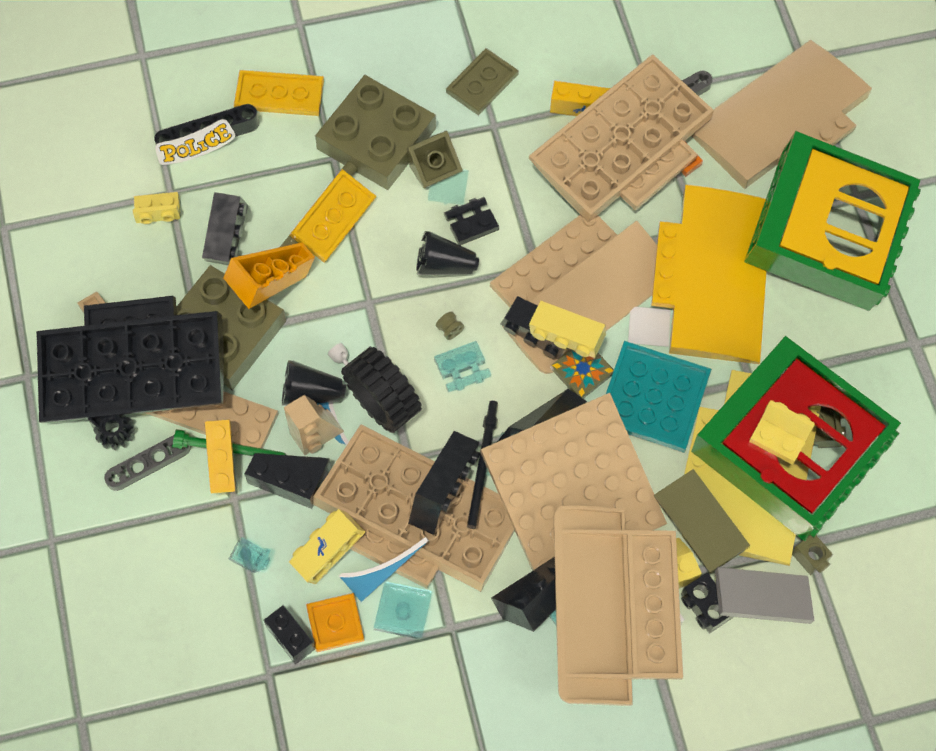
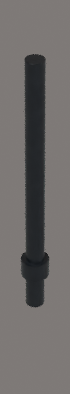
[467,400,498,529]

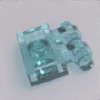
[434,341,491,392]

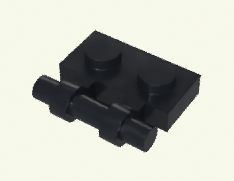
[444,197,499,245]

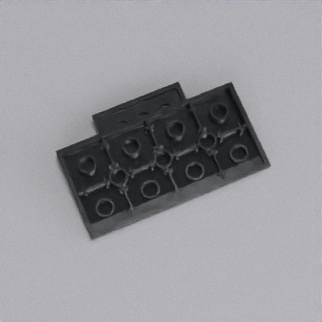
[36,296,224,423]

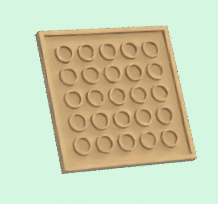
[480,393,667,571]

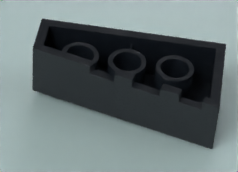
[408,431,480,535]

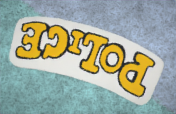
[155,119,235,165]

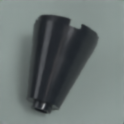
[416,231,479,275]
[282,360,346,406]

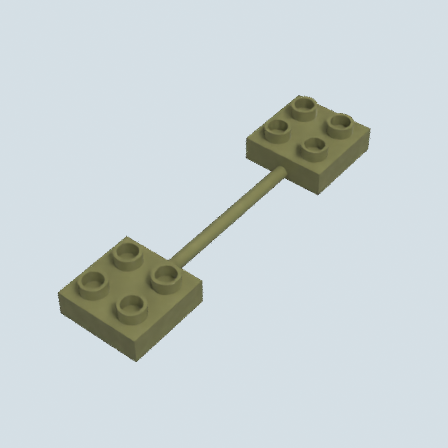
[176,74,436,391]

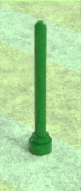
[172,429,286,456]

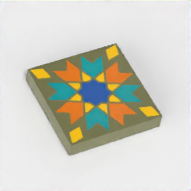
[550,349,614,399]

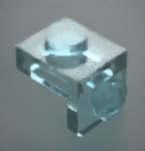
[229,537,271,573]

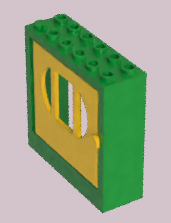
[744,131,921,311]

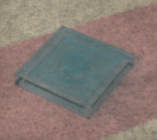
[374,582,432,640]

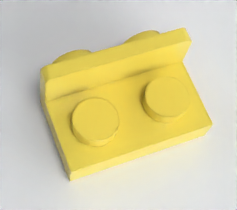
[133,192,181,224]

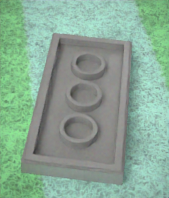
[715,567,815,624]

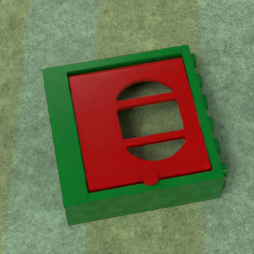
[691,335,901,541]

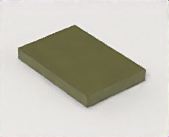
[446,48,519,116]

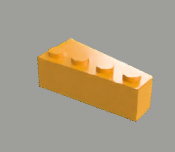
[223,242,315,309]

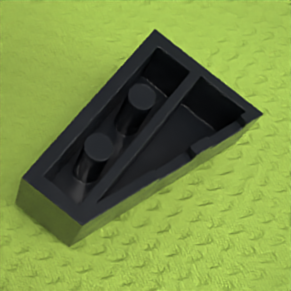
[500,296,568,359]
[244,453,331,509]

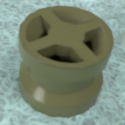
[436,311,464,340]

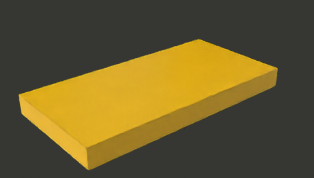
[234,70,324,116]
[289,169,376,263]

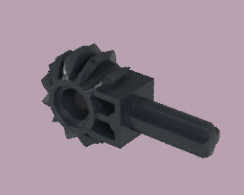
[88,414,135,451]

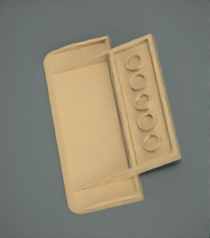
[490,215,657,374]
[554,506,683,706]

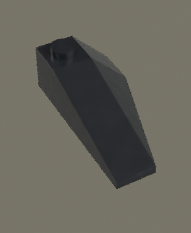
[497,389,587,442]

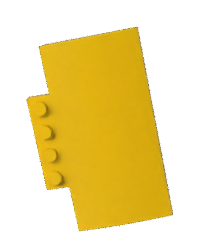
[651,185,767,364]

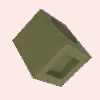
[792,535,833,575]

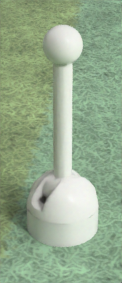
[328,343,349,366]

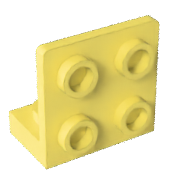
[749,401,815,465]

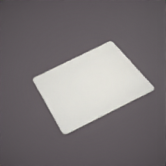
[628,307,671,347]

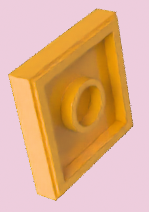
[306,593,364,653]

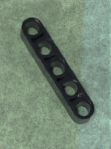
[154,104,259,145]

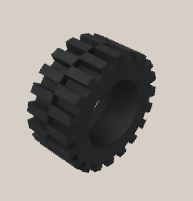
[341,346,422,433]

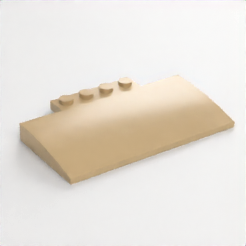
[691,40,872,189]
[529,54,714,222]
[313,424,515,592]

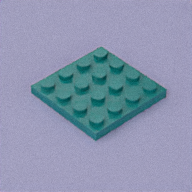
[606,341,712,453]

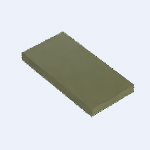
[654,469,750,574]

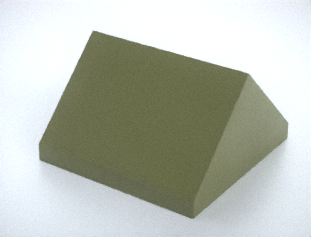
[407,130,463,188]

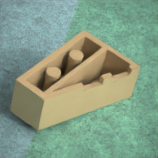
[284,395,344,455]

